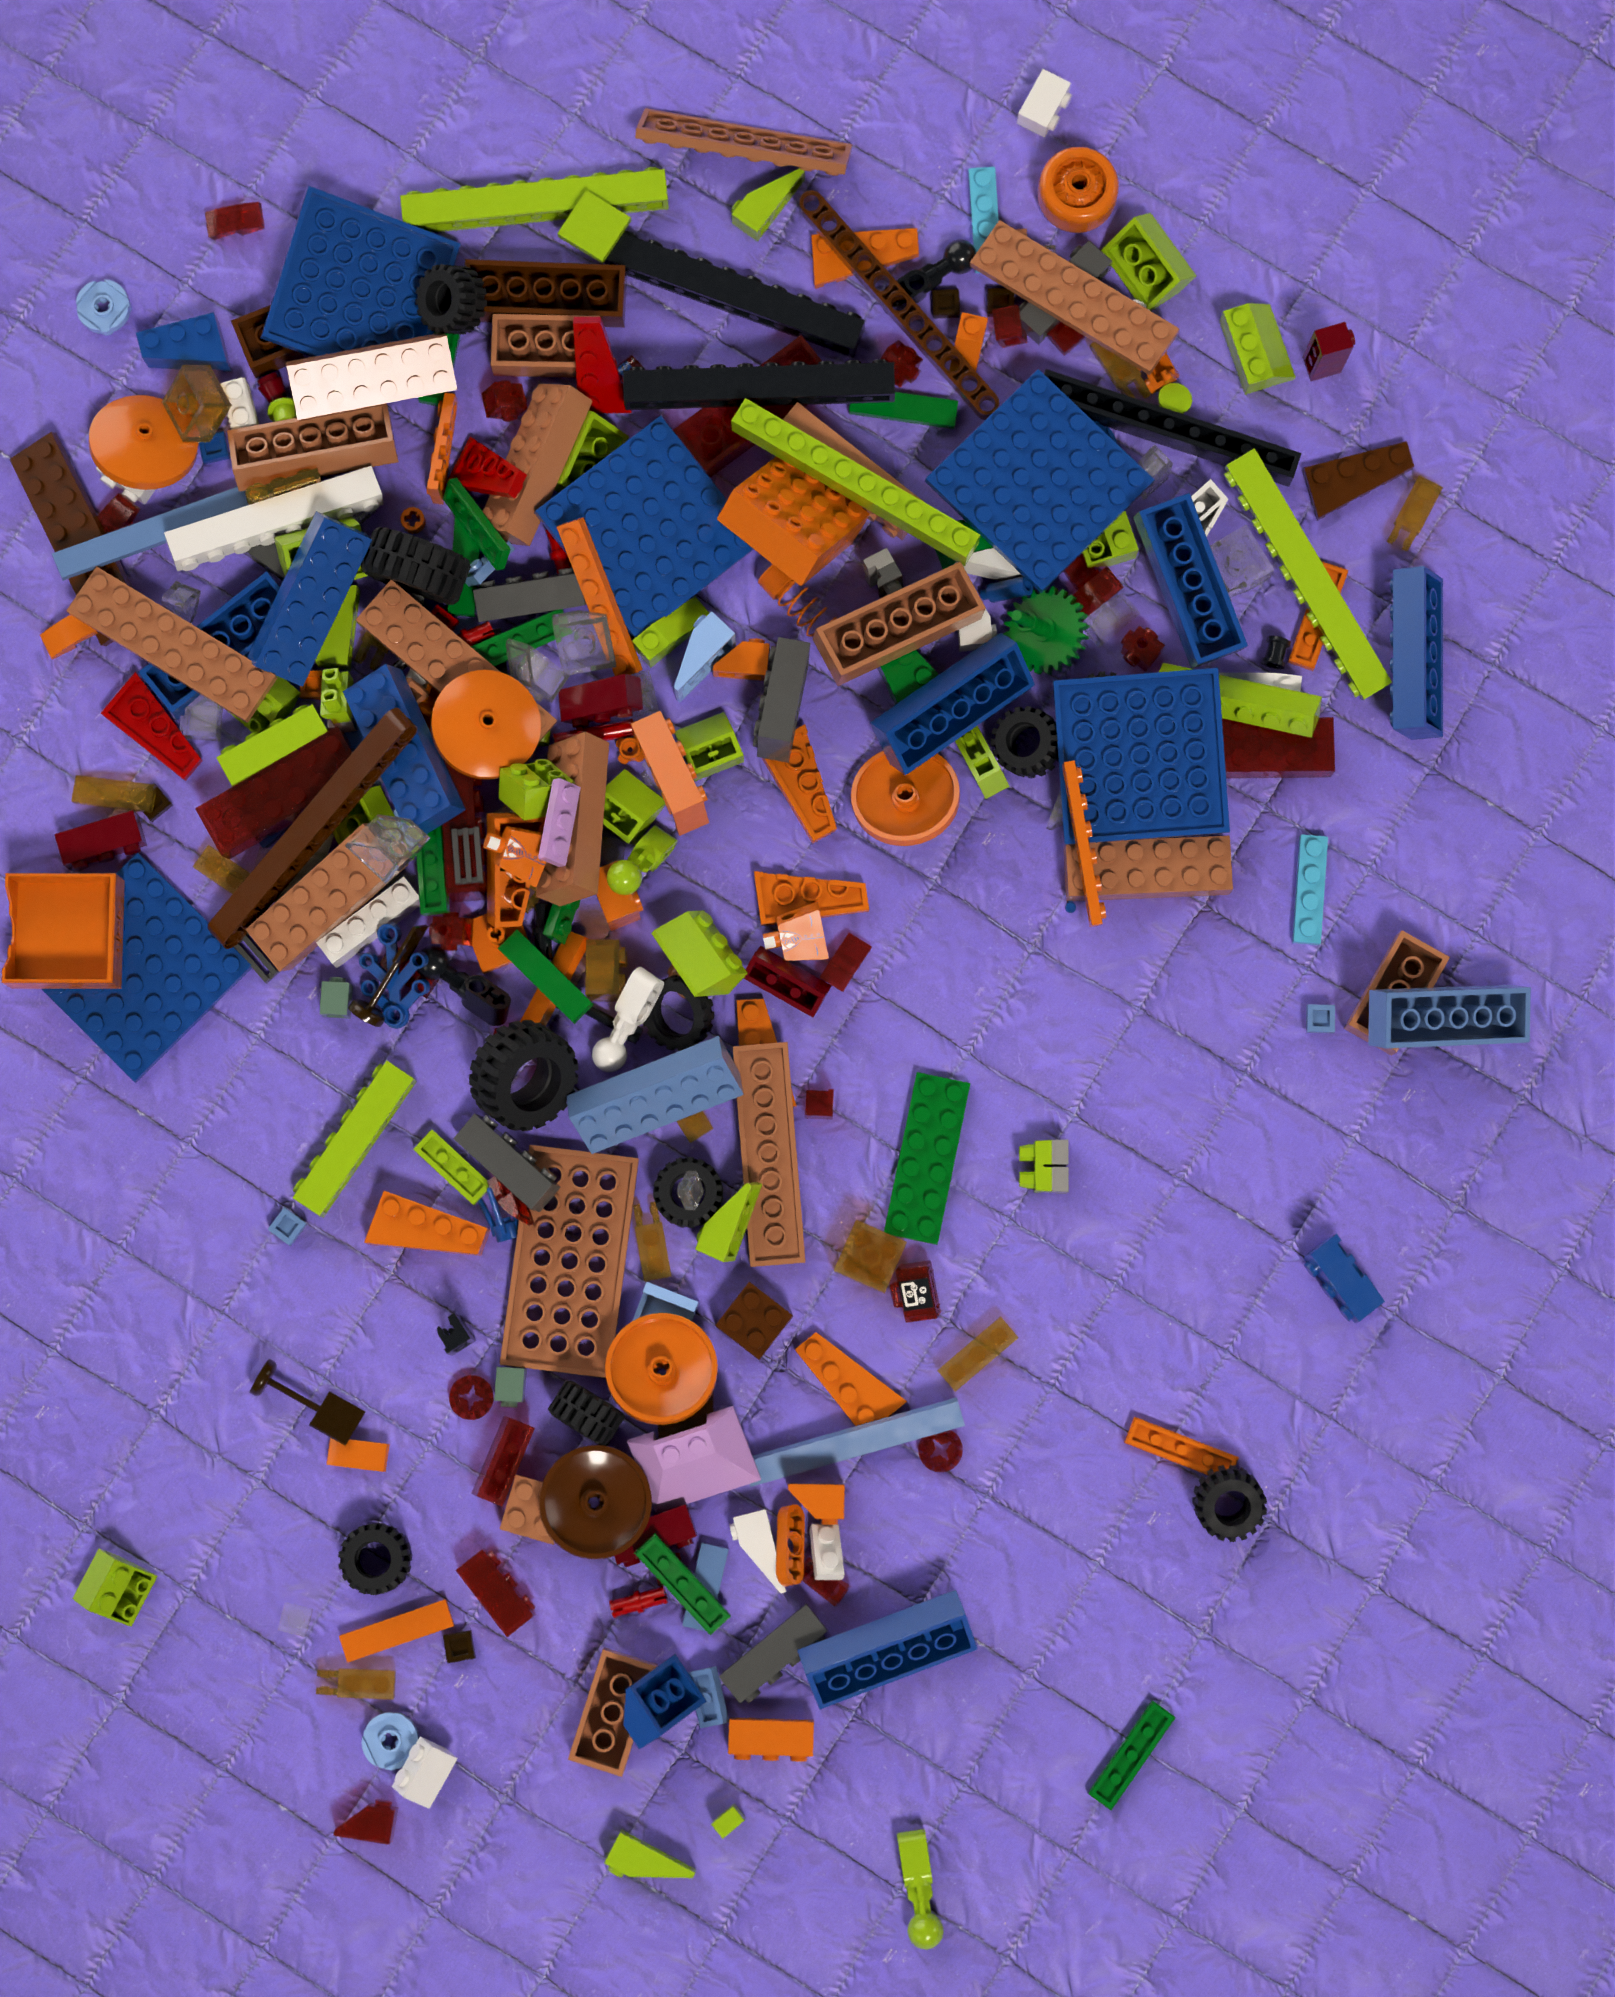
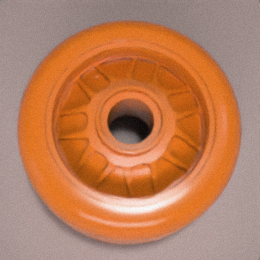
[1037,147,1119,233]

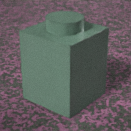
[319,977,353,1019]
[494,1367,527,1408]

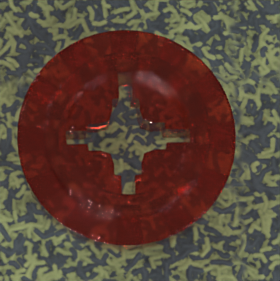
[449,1375,494,1420]
[918,1430,963,1472]

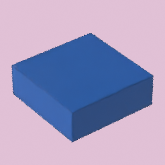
[198,431,230,464]

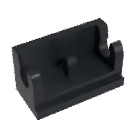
[437,1313,476,1356]

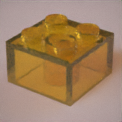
[162,365,232,442]
[585,939,627,1002]
[834,1220,907,1294]

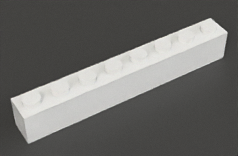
[164,466,383,571]

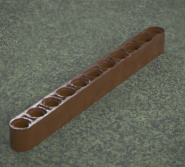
[799,190,999,420]
[207,708,417,949]

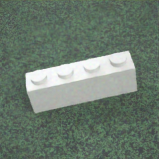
[316,877,420,968]

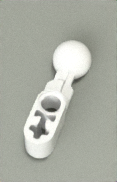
[592,967,664,1072]

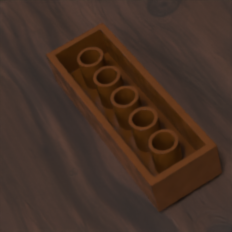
[465,259,627,328]

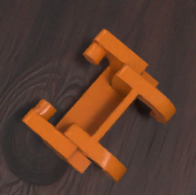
[1138,351,1180,394]

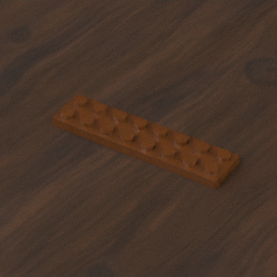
[9,432,133,646]

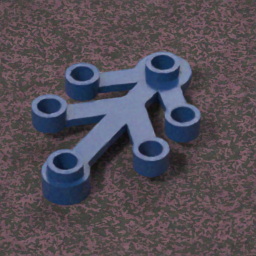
[359,922,430,1029]

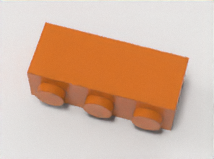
[728,1717,814,1762]

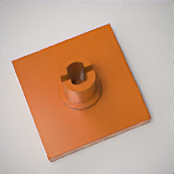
[463,914,529,974]

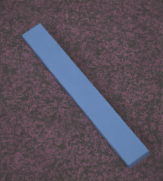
[52,487,263,581]
[750,1397,965,1487]

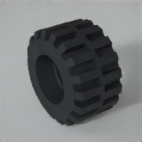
[415,264,487,334]
[991,706,1059,778]
[653,1157,723,1228]
[548,1380,625,1446]
[1192,1465,1267,1542]
[338,1523,412,1595]

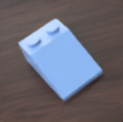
[674,611,736,703]

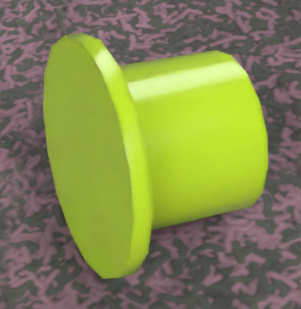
[1158,383,1192,414]
[267,398,297,422]

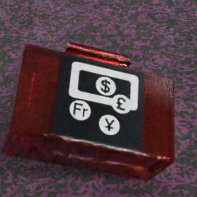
[890,1260,941,1323]

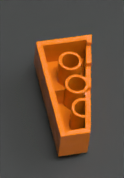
[631,711,709,836]
[487,812,546,928]
[364,1191,491,1256]

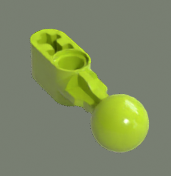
[607,825,678,895]
[897,1829,944,1950]

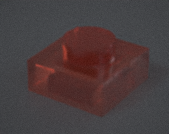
[1047,322,1085,356]

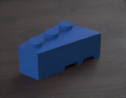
[136,312,232,372]
[1303,1234,1385,1323]

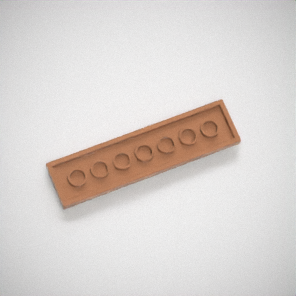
[635,108,852,176]
[970,220,1179,375]
[66,566,278,723]
[355,580,557,745]
[733,1042,806,1267]

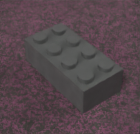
[753,637,810,763]

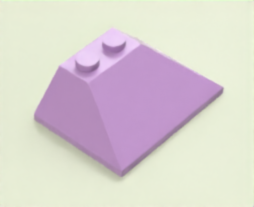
[627,1406,761,1514]

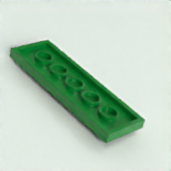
[883,1072,971,1245]

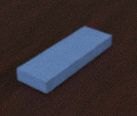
[682,1543,729,1632]

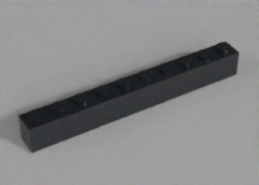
[605,231,865,358]
[623,359,895,410]
[1044,369,1302,487]

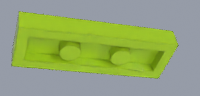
[413,1129,493,1206]

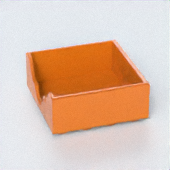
[717,456,870,586]
[2,873,125,989]

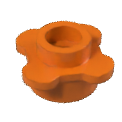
[616,736,644,764]

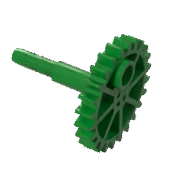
[1003,586,1090,675]

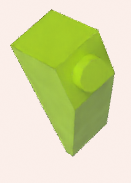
[731,168,805,242]
[315,585,360,671]
[632,596,709,668]
[955,726,1010,799]
[695,1182,762,1262]
[604,1829,696,1878]

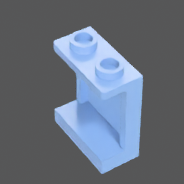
[632,1282,699,1321]

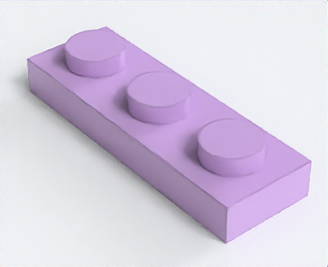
[538,778,581,867]

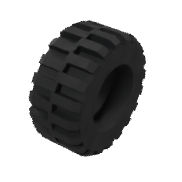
[361,527,471,605]
[469,1020,578,1131]

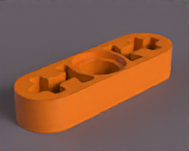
[776,1504,805,1587]

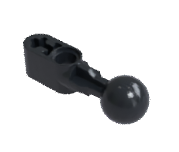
[883,239,977,315]
[416,946,511,1026]

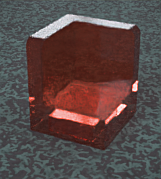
[992,305,1028,348]
[805,1089,834,1120]

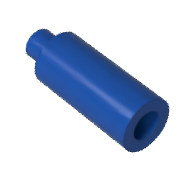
[980,576,1033,603]

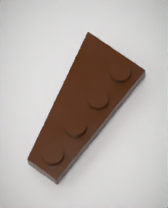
[1302,441,1414,521]

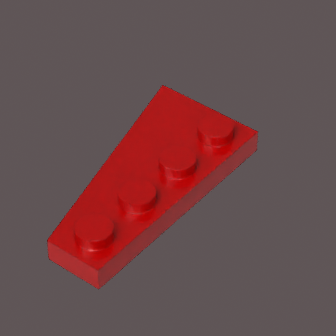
[573,317,632,413]
[446,436,527,499]
[101,672,203,781]

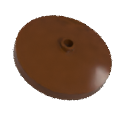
[538,1445,652,1559]

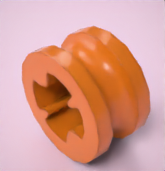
[400,507,426,534]

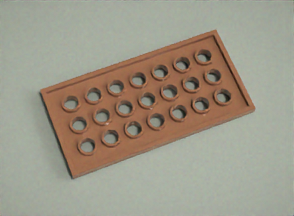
[499,1145,639,1378]

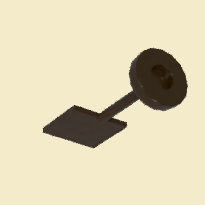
[348,925,429,1027]
[249,1359,365,1446]

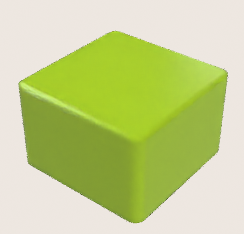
[711,1803,746,1839]

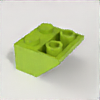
[1082,511,1139,567]
[229,676,301,733]
[674,712,744,782]
[499,759,575,820]
[603,769,665,845]
[72,1548,158,1627]

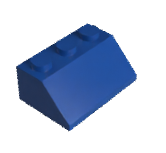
[624,1654,706,1749]

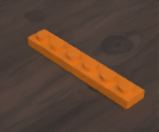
[557,517,642,676]
[1062,760,1106,927]

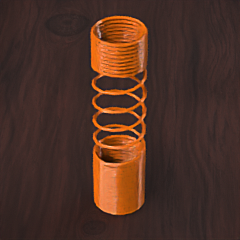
[758,564,837,637]

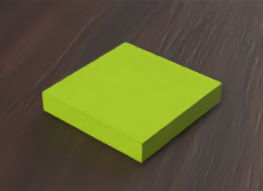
[557,190,632,264]

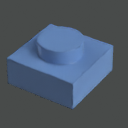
[1306,1004,1335,1033]
[268,1207,308,1246]

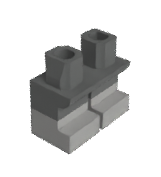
[863,548,904,599]

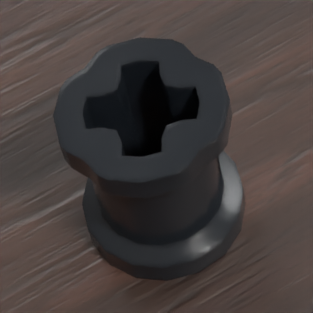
[1261,636,1291,669]

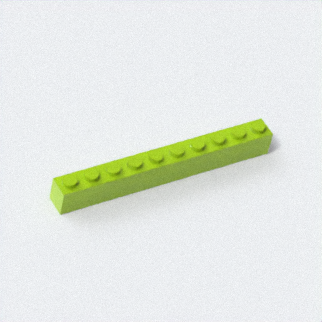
[400,167,669,233]
[731,398,980,566]
[1223,448,1393,700]

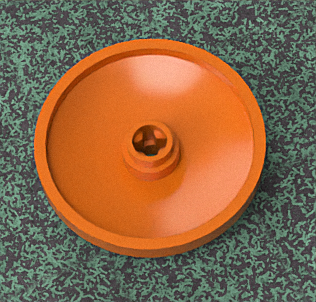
[89,395,198,490]
[430,670,541,780]
[851,751,960,846]
[605,1313,718,1425]

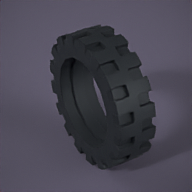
[643,975,714,1051]

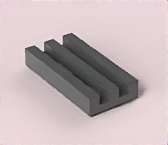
[451,827,484,885]
[234,933,279,984]

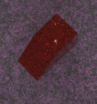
[333,1799,399,1845]

